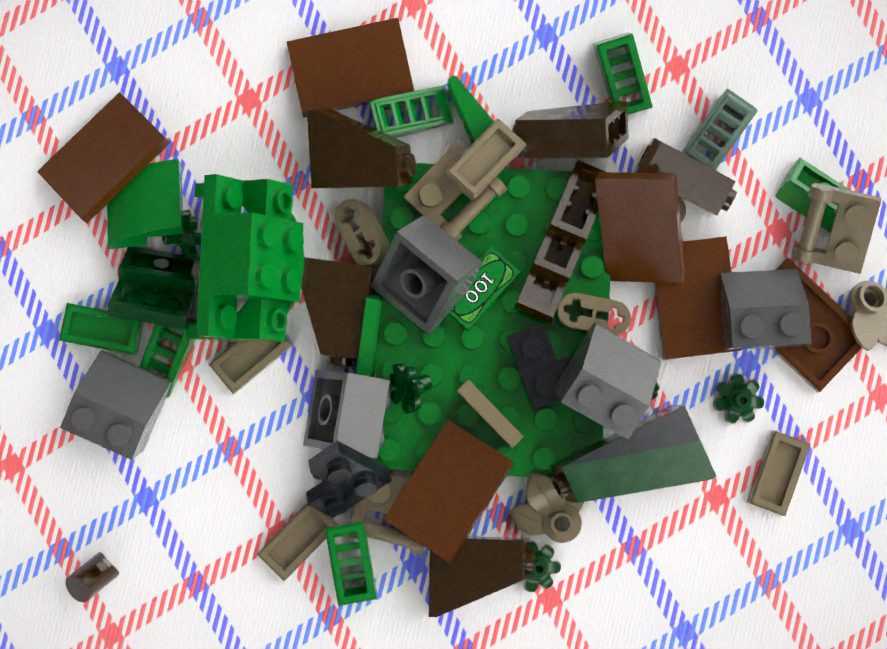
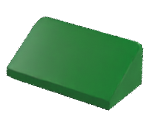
[775,158,852,233]

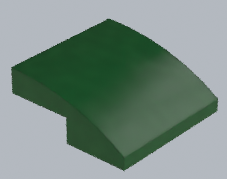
[108,247,200,329]

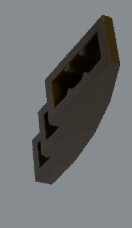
[514,160,606,323]

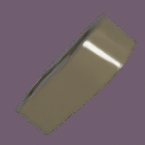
[335,199,390,268]
[556,293,631,335]

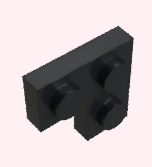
[506,323,574,410]
[306,441,392,518]

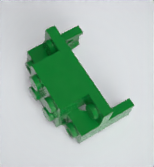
[187,174,304,342]

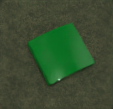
[107,159,184,249]

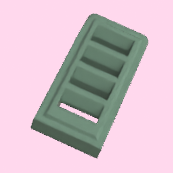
[682,89,758,170]

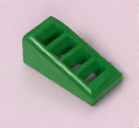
[593,32,653,115]
[447,75,494,144]
[369,85,453,138]
[139,317,197,398]
[325,521,378,606]

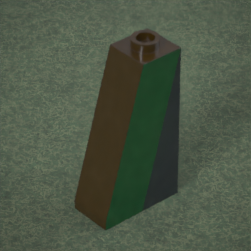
[550,405,717,503]

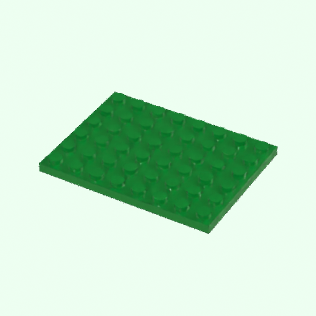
[370,163,611,478]

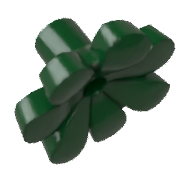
[161,209,201,260]
[390,364,432,414]
[713,374,765,424]
[524,541,561,592]

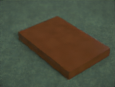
[287,18,414,118]
[37,92,170,223]
[595,172,685,283]
[654,236,742,360]
[770,258,862,393]
[383,420,515,563]

